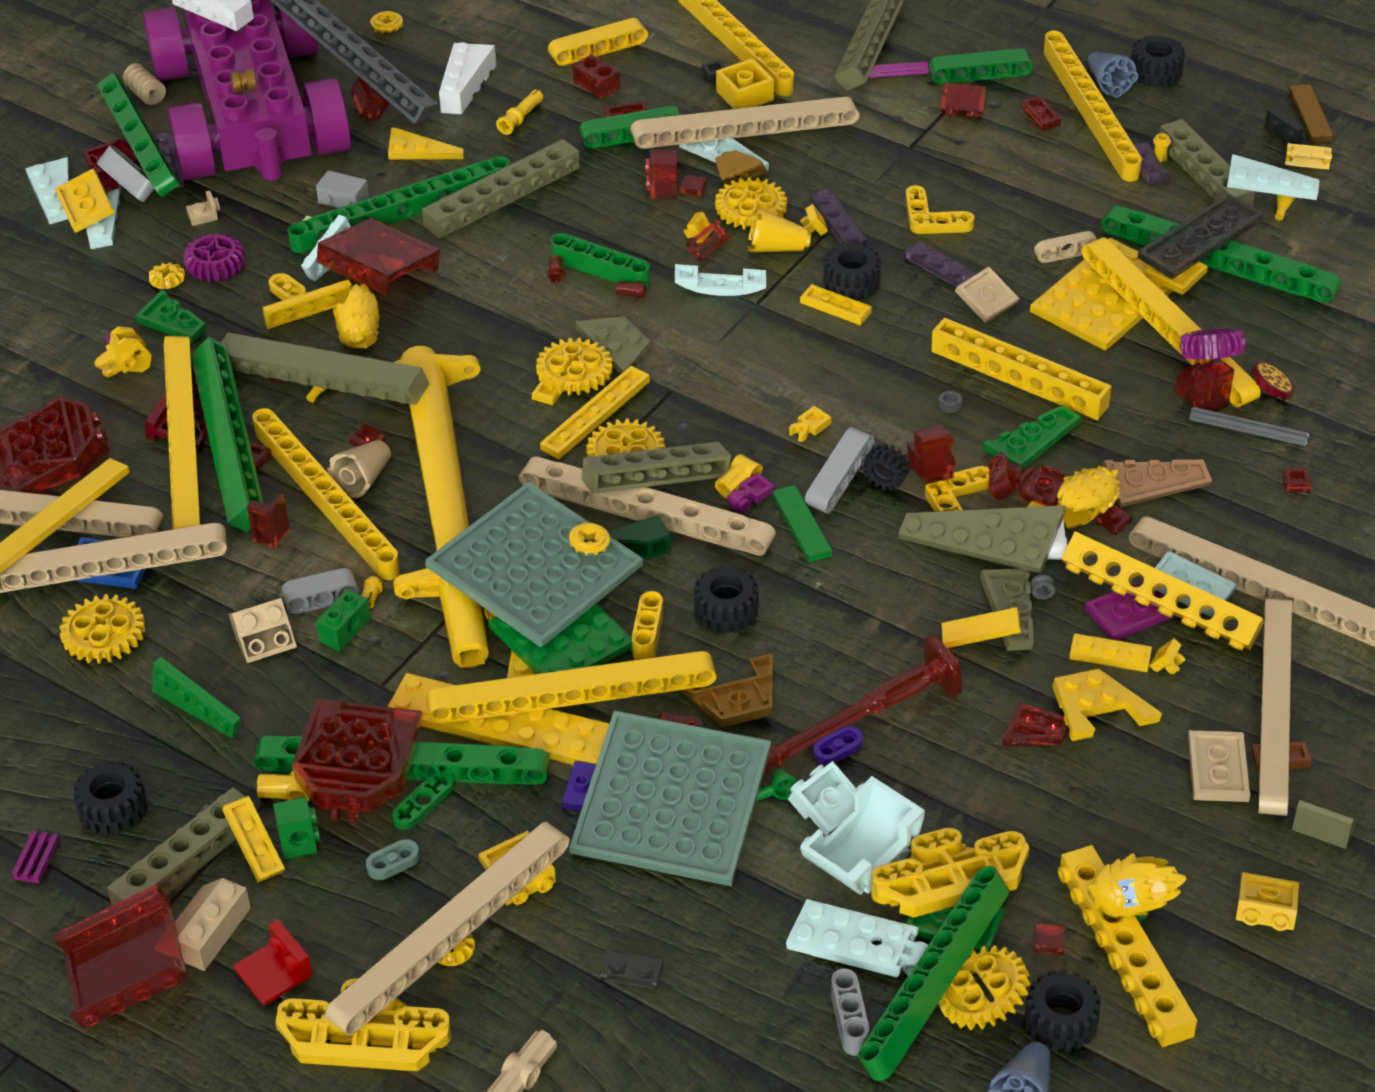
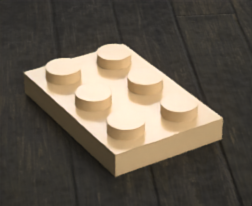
[1188,730,1250,802]

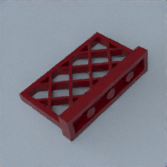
[145,361,239,450]

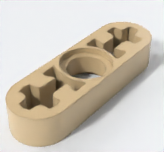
[1034,231,1097,263]

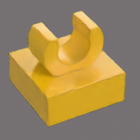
[800,204,828,236]
[683,211,713,244]
[1149,638,1185,674]

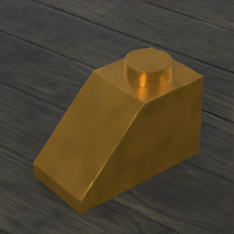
[715,150,768,186]

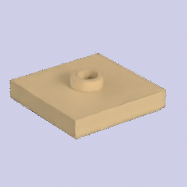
[955,267,1020,323]

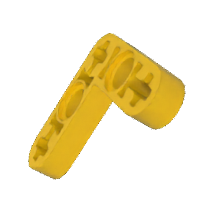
[905,185,975,234]
[925,466,993,512]

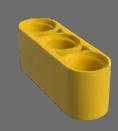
[632,591,663,660]

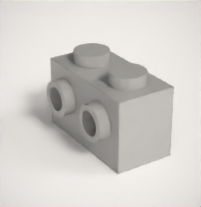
[316,171,369,208]

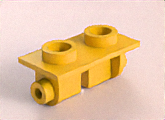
[1285,143,1332,170]

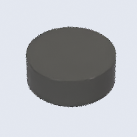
[938,391,962,413]

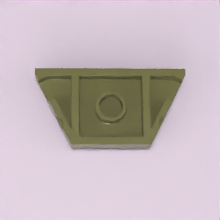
[575,316,651,375]

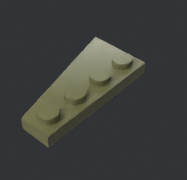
[980,569,1034,651]

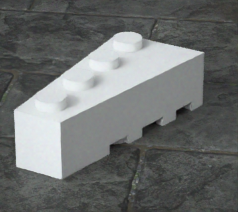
[172,0,254,31]
[439,42,496,114]

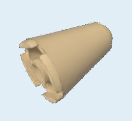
[327,440,391,498]

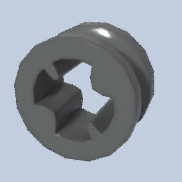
[1031,575,1055,600]

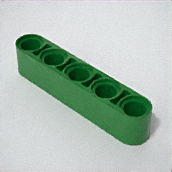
[929,48,1033,84]
[579,106,681,149]
[551,233,650,290]

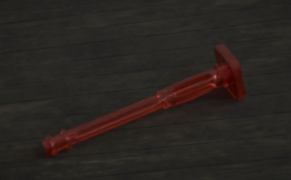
[764,634,962,775]

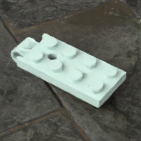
[786,899,928,978]

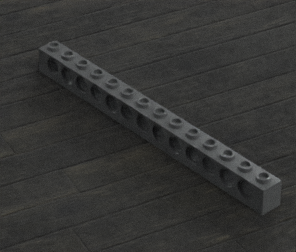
[270,0,438,124]

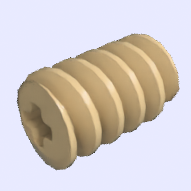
[123,63,166,105]

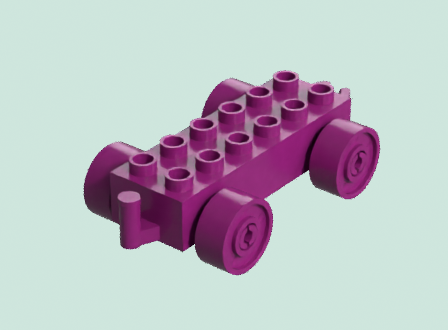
[143,0,351,181]

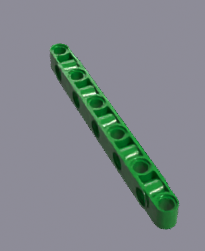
[97,72,180,198]
[288,156,510,253]
[1101,205,1341,303]
[254,736,550,785]

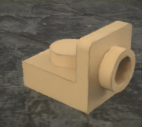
[186,191,220,226]

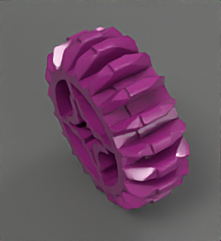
[183,232,245,283]
[1180,328,1246,360]

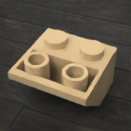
[228,598,297,663]

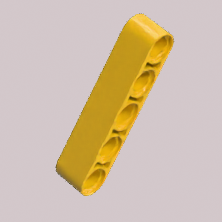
[548,18,648,66]

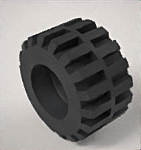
[1131,35,1185,87]
[824,243,881,300]
[694,566,759,634]
[73,761,147,835]
[1024,970,1101,1052]

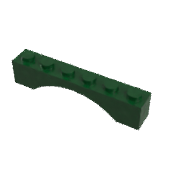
[608,515,671,559]

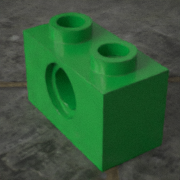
[316,589,371,652]
[273,797,320,860]

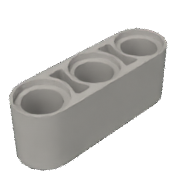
[97,145,154,202]
[281,568,359,614]
[831,969,869,1056]

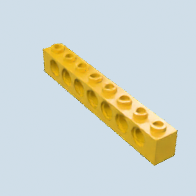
[931,318,1112,421]
[1061,532,1264,651]
[1058,845,1197,1048]

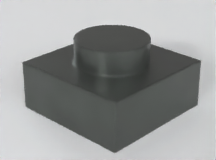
[702,60,726,82]

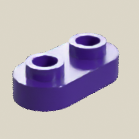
[814,726,862,766]

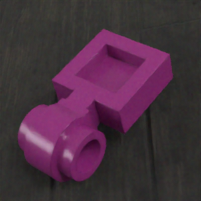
[727,472,775,513]

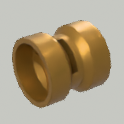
[230,69,256,94]

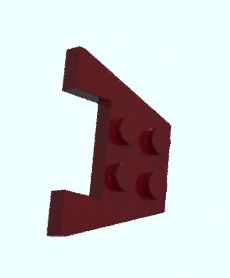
[84,139,174,192]

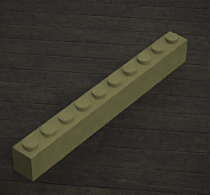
[221,333,429,405]

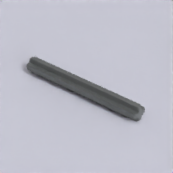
[1189,407,1309,447]

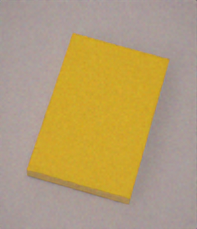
[55,168,115,233]

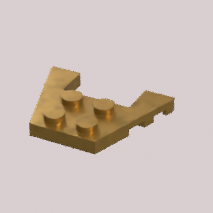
[679,654,773,728]

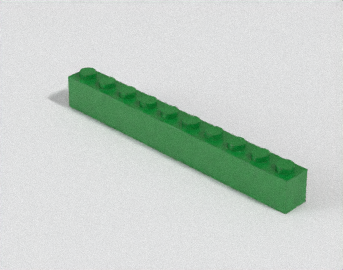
[190,337,266,532]

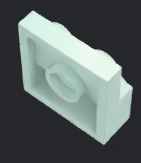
[788,761,856,836]

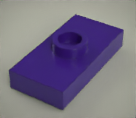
[562,761,596,811]

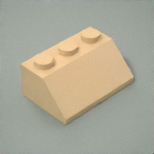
[156,878,251,971]

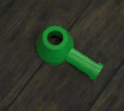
[756,769,798,801]

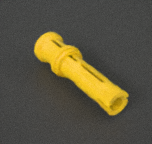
[496,89,544,135]

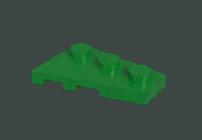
[135,290,206,343]

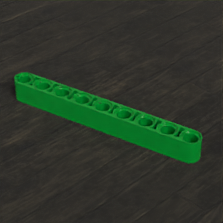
[858,866,1009,1081]

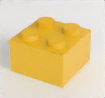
[716,58,774,109]

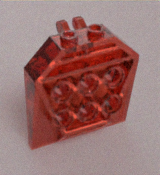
[0,396,110,494]
[292,699,423,823]

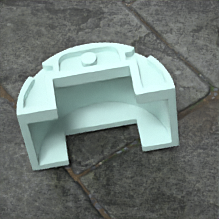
[800,776,925,895]

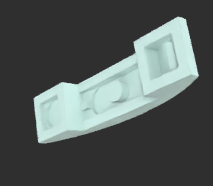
[675,264,766,296]

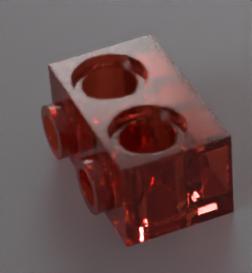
[573,54,620,99]

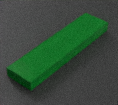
[772,485,832,563]

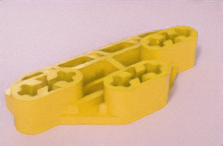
[871,828,1029,917]
[276,978,452,1071]

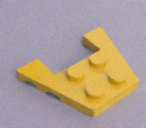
[1052,669,1162,741]

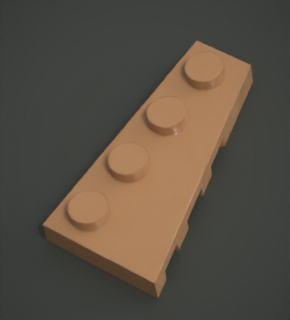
[1102,460,1212,508]

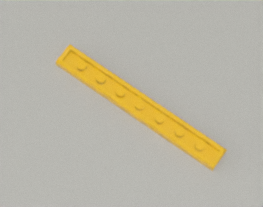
[0,458,129,574]

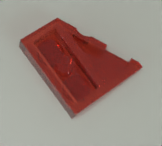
[1002,703,1069,747]

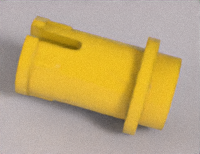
[1153,133,1171,162]
[361,576,383,609]

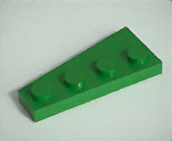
[982,405,1081,472]
[152,657,241,738]

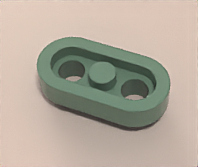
[366,839,420,880]

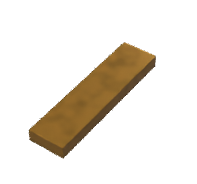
[1289,84,1333,143]

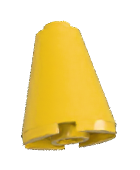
[748,207,811,252]

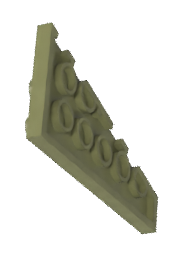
[898,505,1066,574]

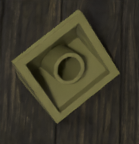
[1292,797,1359,849]

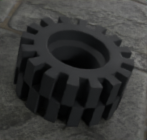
[862,444,911,490]

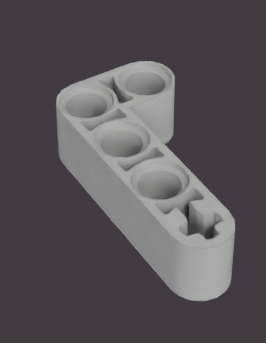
[805,427,876,514]

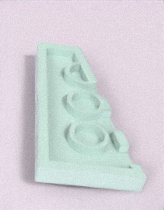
[679,137,769,171]
[1227,154,1320,200]
[25,157,70,224]
[86,184,122,249]

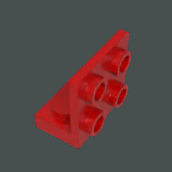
[234,920,313,1005]

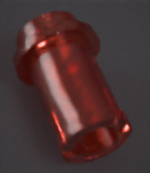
[547,255,565,283]
[616,280,646,299]

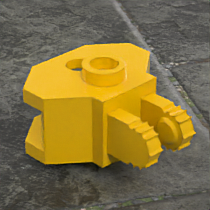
[95,326,152,378]

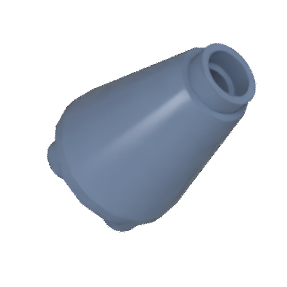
[1087,51,1138,98]
[988,1042,1051,1092]

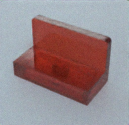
[247,494,290,549]

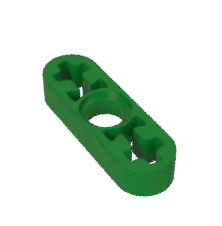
[392,770,454,830]

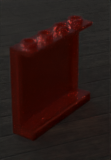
[317,218,440,296]
[54,885,188,1029]

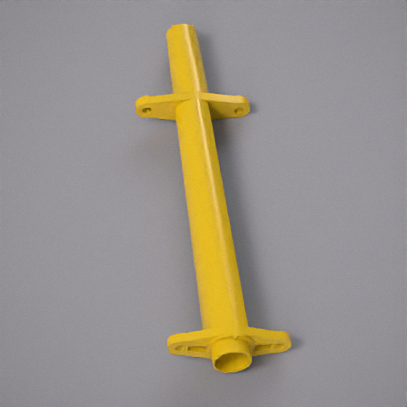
[393,346,489,668]

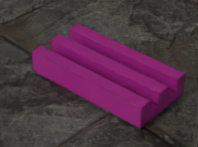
[12,830,60,884]

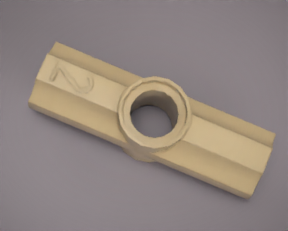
[487,1030,557,1092]

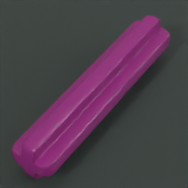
[868,62,929,78]

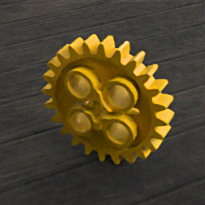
[715,177,787,230]
[536,338,612,395]
[586,419,665,457]
[60,594,146,664]
[938,945,1030,1030]

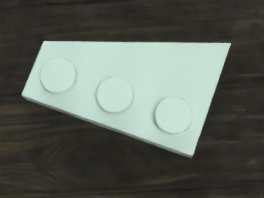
[301,215,359,281]

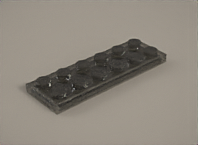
[1138,193,1263,279]

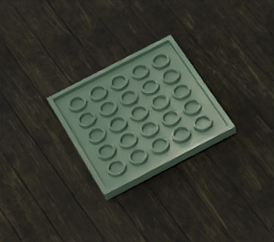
[425,481,643,648]
[569,711,771,886]

